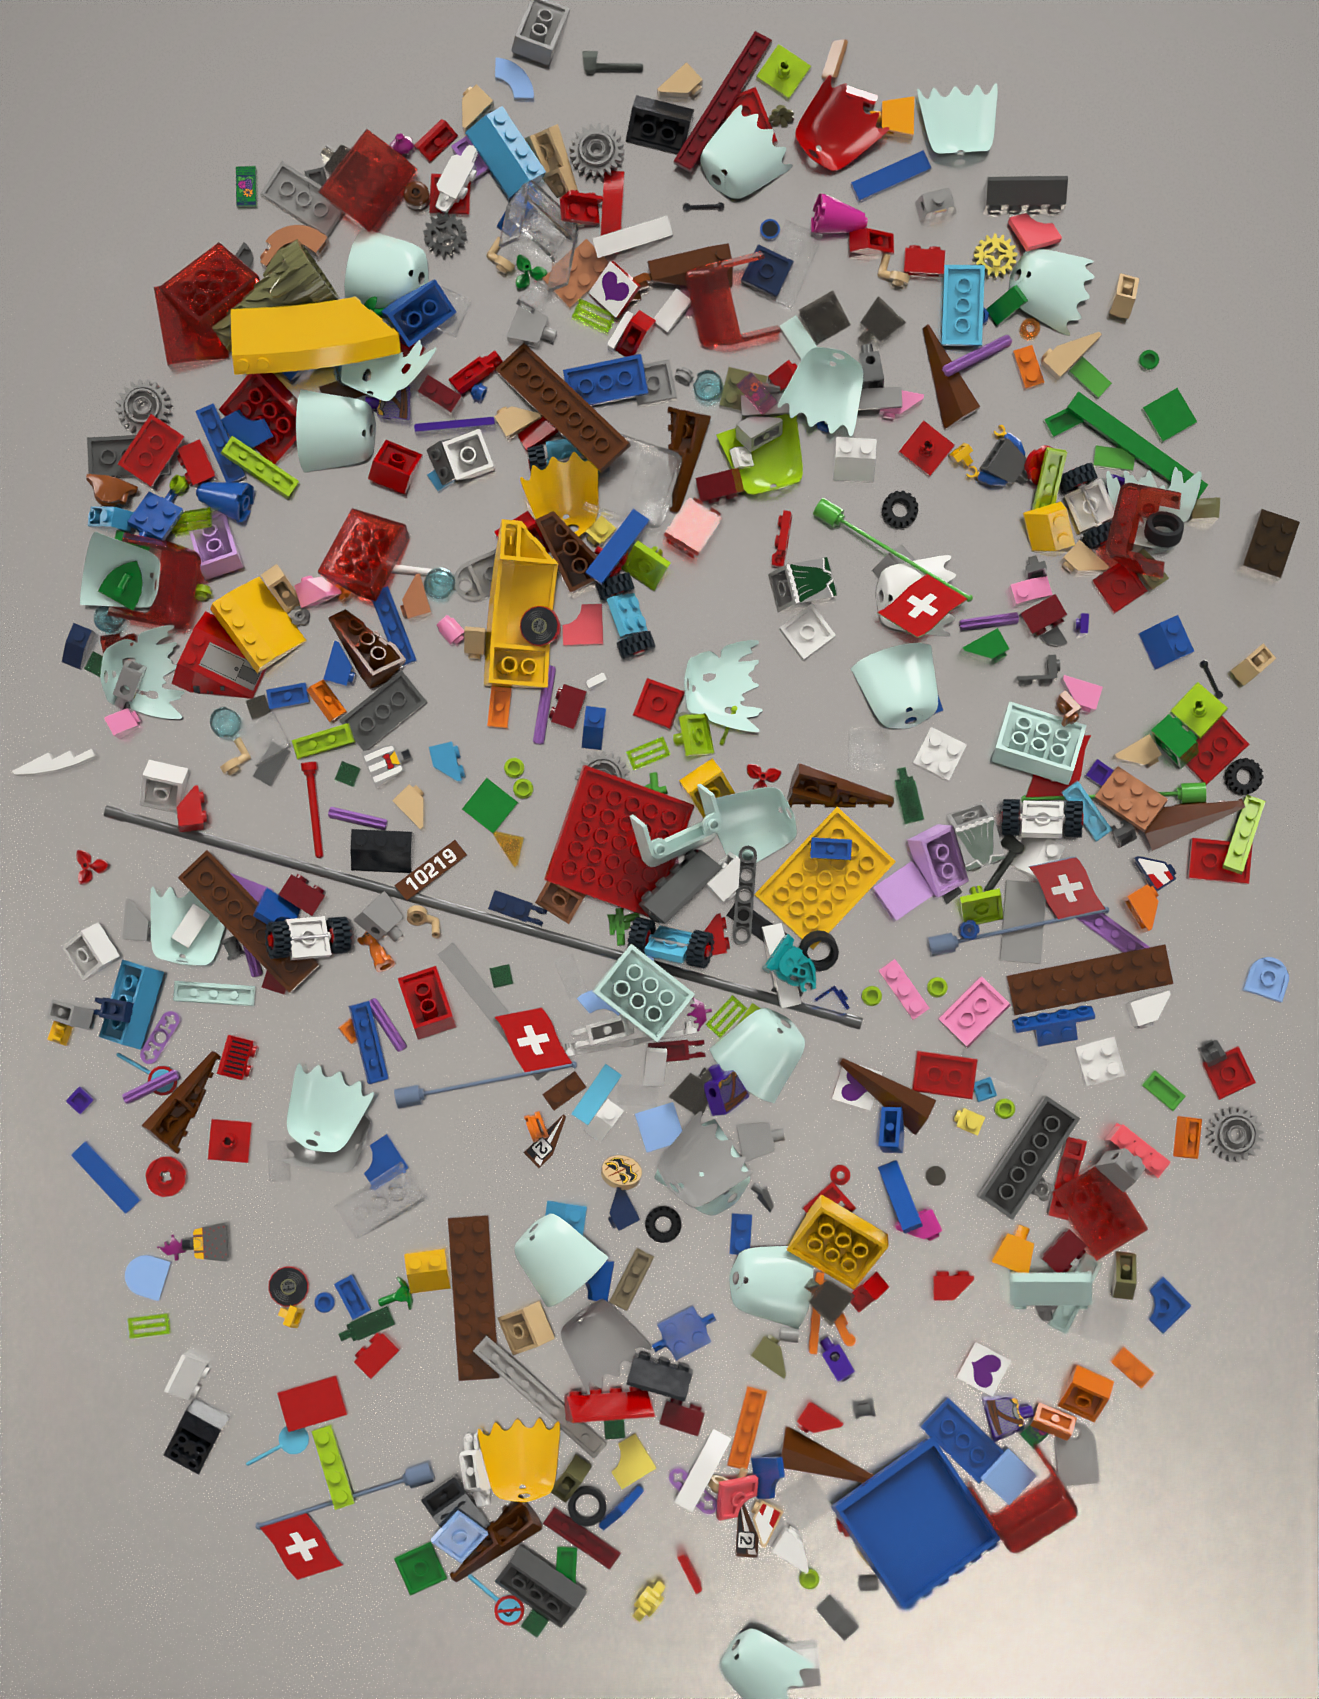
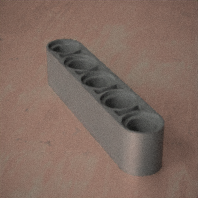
[733,845,757,945]

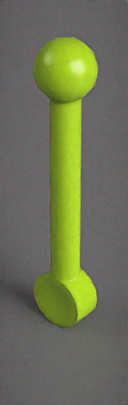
[720,706,738,746]

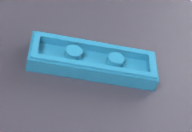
[1061,781,1112,842]
[572,1064,622,1125]

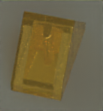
[493,831,525,868]

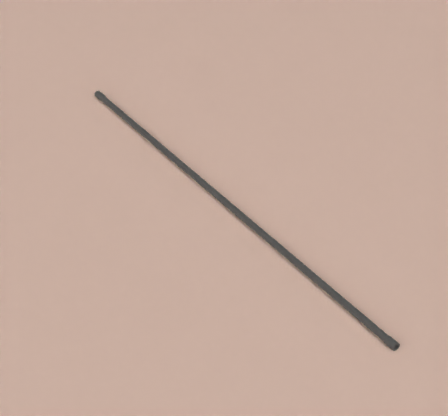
[104,805,863,1030]

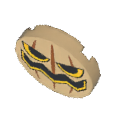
[601,1155,642,1190]

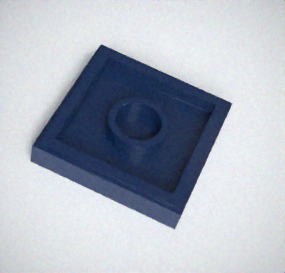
[741,244,794,298]

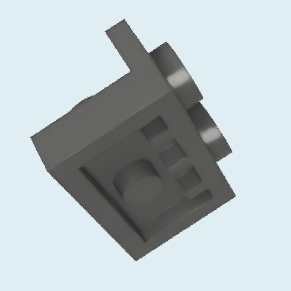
[426,438,456,485]

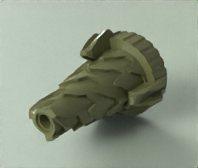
[212,239,340,352]

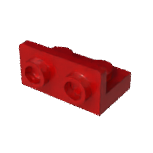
[560,190,603,226]

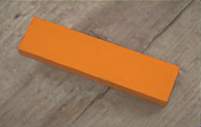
[808,1271,824,1355]
[727,1386,767,1469]

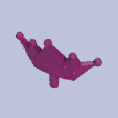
[687,998,712,1031]
[157,1234,186,1261]

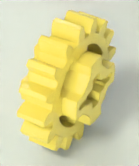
[974,233,1018,278]
[632,1581,666,1622]

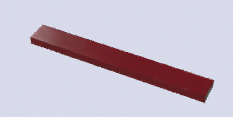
[673,31,772,173]

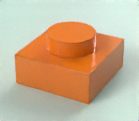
[338,1017,357,1044]

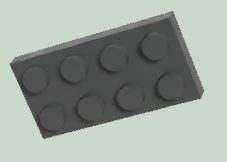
[87,435,170,477]
[339,670,427,751]

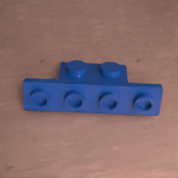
[1013,1006,1095,1047]

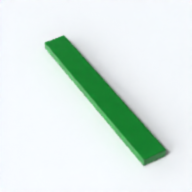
[1066,391,1208,499]

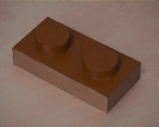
[542,1071,586,1111]

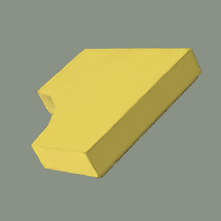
[611,1433,656,1489]

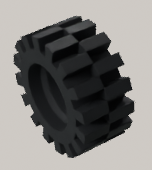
[882,490,918,528]
[1225,758,1264,795]
[645,1206,682,1243]

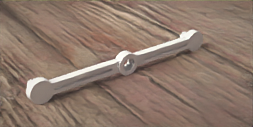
[565,1021,698,1056]

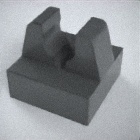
[1025,555,1047,580]
[1112,820,1137,848]
[1199,1039,1227,1067]

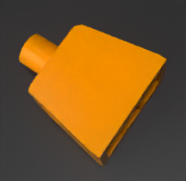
[870,97,914,139]
[990,1225,1034,1273]

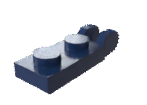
[488,890,547,926]
[93,997,134,1023]

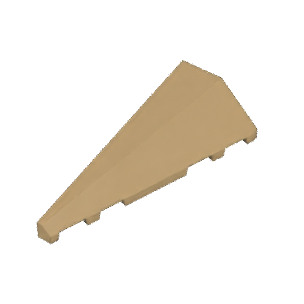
[524,124,581,225]

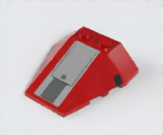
[171,611,268,699]

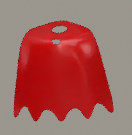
[795,74,890,171]

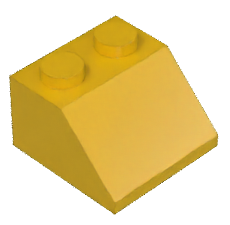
[1023,501,1075,551]
[679,758,736,818]
[404,1248,451,1294]

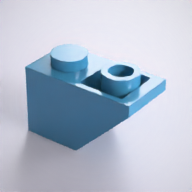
[87,506,134,532]
[429,742,465,783]

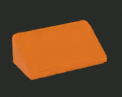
[1173,1116,1202,1159]
[1030,1403,1077,1441]

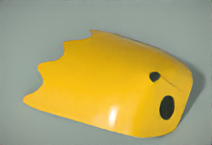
[520,452,598,536]
[478,1418,560,1502]

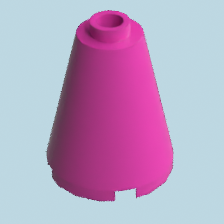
[811,193,868,233]

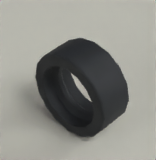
[1144,511,1184,548]
[799,930,839,971]
[568,1486,607,1527]

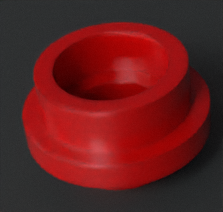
[830,1165,851,1185]

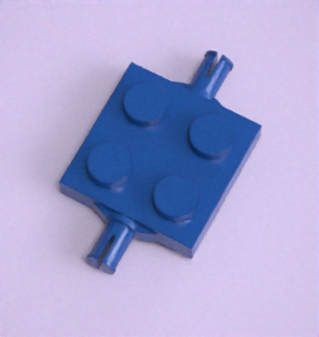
[128,489,184,546]
[652,1305,717,1360]

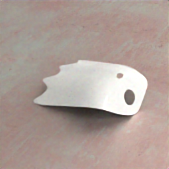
[876,555,956,636]

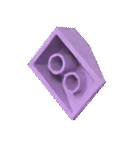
[186,511,243,580]
[908,824,969,897]

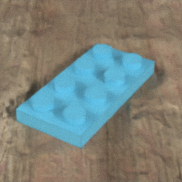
[942,265,985,346]

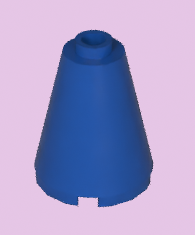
[196,482,255,523]

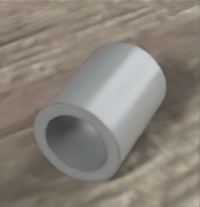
[780,1327,799,1343]
[859,1576,879,1591]

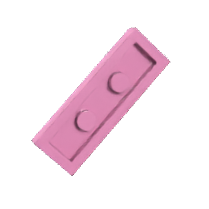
[878,959,930,1020]

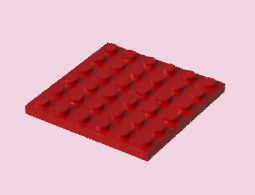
[544,765,694,917]

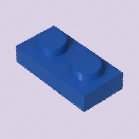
[266,682,310,710]
[810,837,852,860]
[729,1213,752,1255]
[334,1274,371,1320]

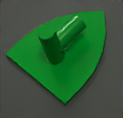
[98,561,143,611]

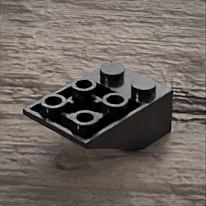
[163,1399,229,1475]
[421,1474,490,1529]

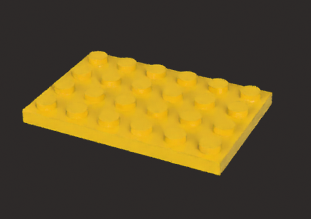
[754,807,896,950]

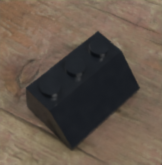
[626,95,694,154]
[350,829,414,873]
[626,1352,693,1402]

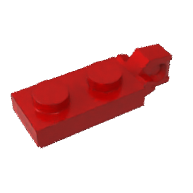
[449,350,503,395]
[772,510,793,567]

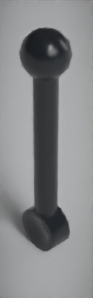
[683,202,724,212]
[1201,660,1223,699]

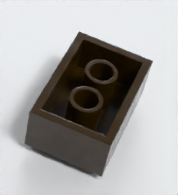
[1239,509,1300,581]

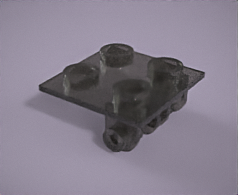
[799,290,851,345]

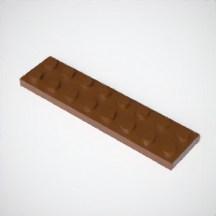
[495,343,631,473]
[178,850,319,993]
[1006,944,1174,1016]
[448,1215,500,1381]

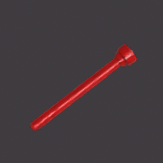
[301,762,323,858]

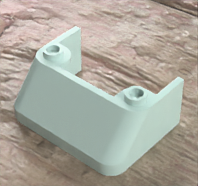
[630,783,722,867]
[1009,1270,1092,1309]

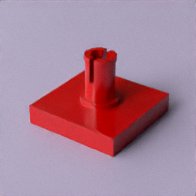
[898,420,955,477]
[208,1119,253,1163]

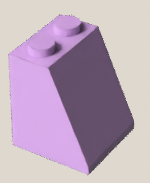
[871,861,934,922]

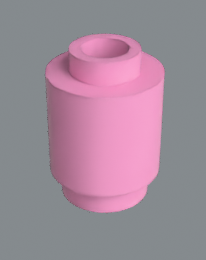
[436,615,464,645]

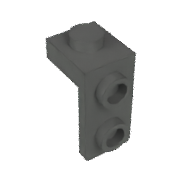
[1015,654,1060,685]

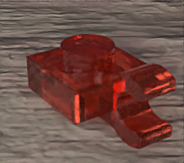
[100,633,137,654]

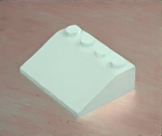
[991,701,1087,785]
[592,944,695,1042]

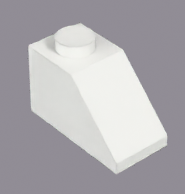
[584,1099,624,1143]

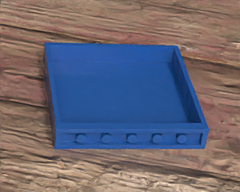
[831,1436,1001,1611]

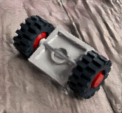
[1061,463,1122,549]
[1002,799,1084,838]
[265,916,352,960]

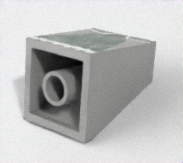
[768,557,837,612]
[946,802,1005,871]

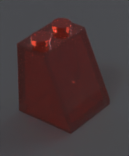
[663,497,723,561]

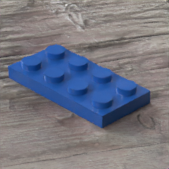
[563,354,649,406]
[920,1397,1004,1484]

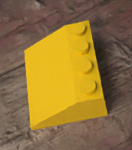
[210,576,306,674]
[787,1195,889,1290]

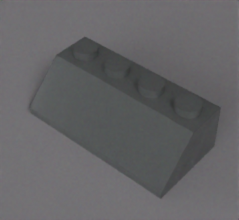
[984,176,1068,213]
[638,849,722,924]
[495,1545,587,1628]

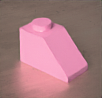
[879,390,924,419]
[294,575,341,608]
[1008,576,1053,607]
[1061,675,1103,713]
[104,708,141,739]

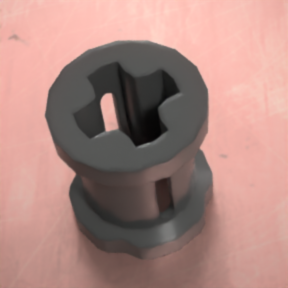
[221,936,245,961]
[853,1398,876,1420]

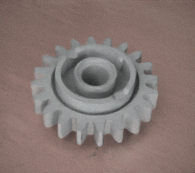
[569,123,624,179]
[115,379,171,434]
[575,750,631,781]
[1207,1106,1264,1163]

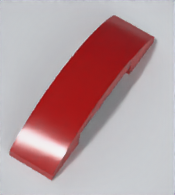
[601,171,625,236]
[1048,1137,1087,1220]

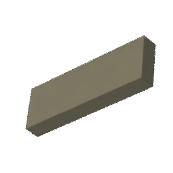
[609,1247,655,1311]

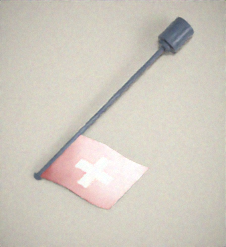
[928,856,1109,957]
[394,1008,577,1109]
[255,1462,435,1580]

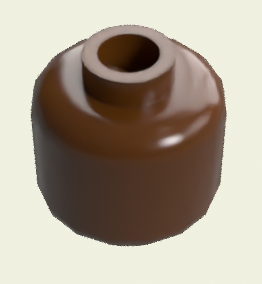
[403,181,430,210]

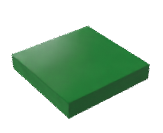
[1142,388,1197,443]
[462,778,518,834]
[394,1541,448,1596]

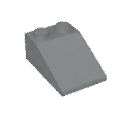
[511,0,570,65]

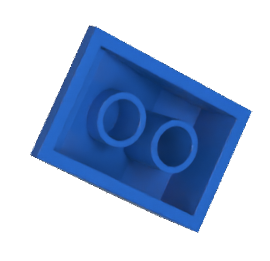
[381,279,457,347]

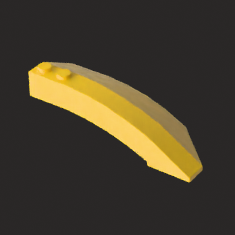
[231,296,401,375]
[484,519,559,688]

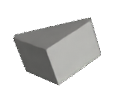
[872,544,915,579]

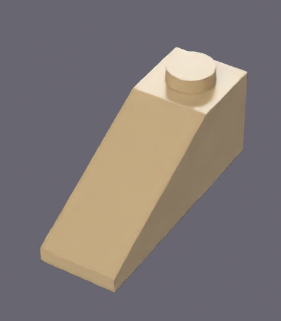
[1041,332,1102,380]

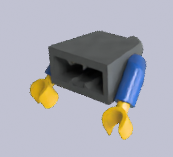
[966,425,1028,486]

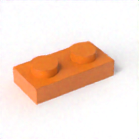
[1012,345,1045,390]
[306,680,347,722]
[487,686,512,729]
[1110,1346,1155,1389]

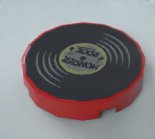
[520,606,560,646]
[268,1266,309,1307]

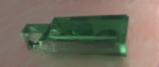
[895,767,924,824]
[338,1305,396,1342]

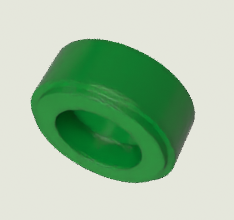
[1138,350,1159,371]

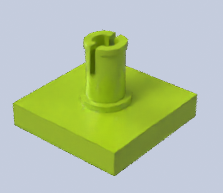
[756,44,811,100]
[622,540,671,591]
[1171,682,1228,739]
[673,714,714,756]
[960,885,1003,925]

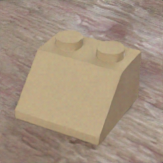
[498,1301,555,1355]

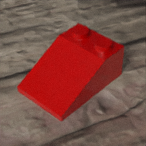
[398,966,456,1040]

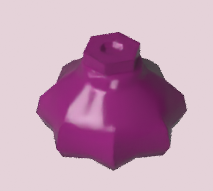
[390,133,414,156]

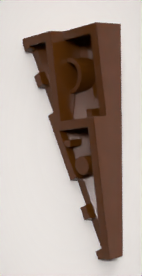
[922,324,980,430]
[668,406,711,513]
[787,763,894,807]
[1145,799,1245,851]
[141,1051,220,1154]
[838,1058,936,1135]
[780,1426,874,1483]
[450,1494,543,1582]

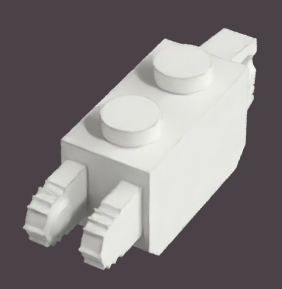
[436,145,478,213]
[571,1016,636,1048]
[459,1433,492,1507]

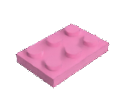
[939,976,1011,1048]

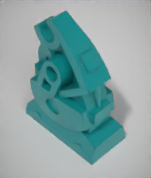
[762,934,816,993]

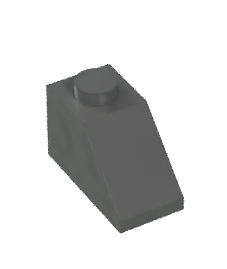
[815,1595,860,1641]

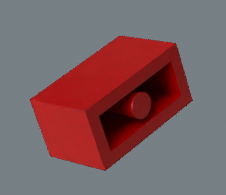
[903,245,945,278]
[177,439,217,488]
[354,1332,401,1379]

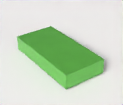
[1069,356,1112,399]
[1093,445,1135,471]
[1141,1070,1186,1112]

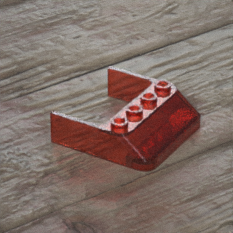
[685,251,781,347]
[107,533,201,629]
[968,1441,1078,1554]

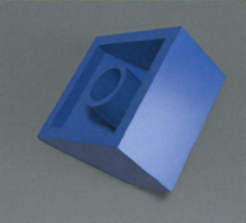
[1138,615,1194,670]

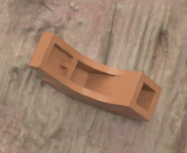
[260,225,329,269]

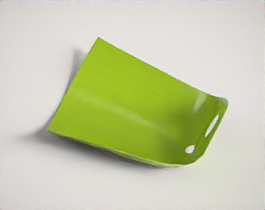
[716,414,803,495]

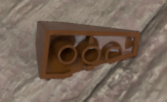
[647,243,733,291]
[535,511,597,593]
[328,609,406,689]

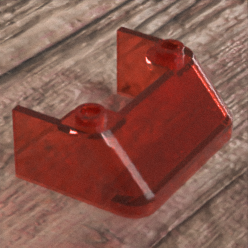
[1106,483,1182,578]

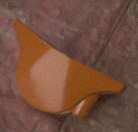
[86,474,138,507]

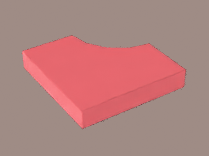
[1008,213,1062,251]
[562,604,603,646]
[716,1475,759,1521]

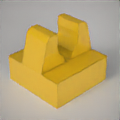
[948,443,973,467]
[47,1021,74,1046]
[278,1305,305,1328]

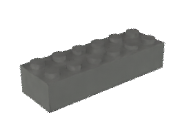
[977,1095,1080,1220]

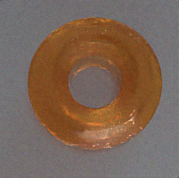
[1020,318,1040,338]

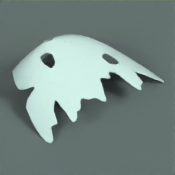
[341,340,437,401]
[1106,467,1202,548]
[100,625,185,719]
[684,640,763,732]

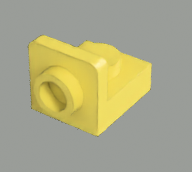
[585,515,616,547]
[953,1108,985,1136]

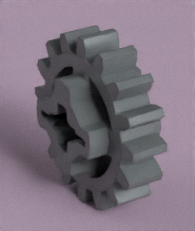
[423,212,467,257]

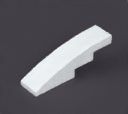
[592,215,673,258]
[13,749,98,776]
[761,923,801,1008]
[674,1429,731,1512]

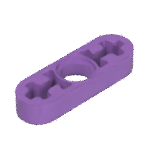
[140,1011,181,1064]
[669,1467,717,1514]

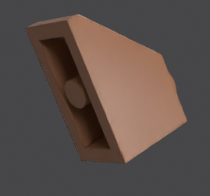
[400,574,432,621]

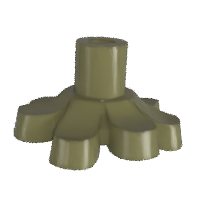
[769,105,794,128]

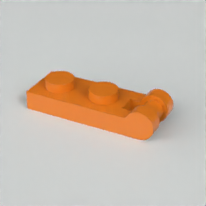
[822,1292,856,1347]

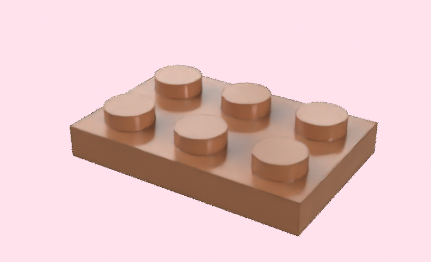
[543,238,609,309]
[1094,766,1168,832]

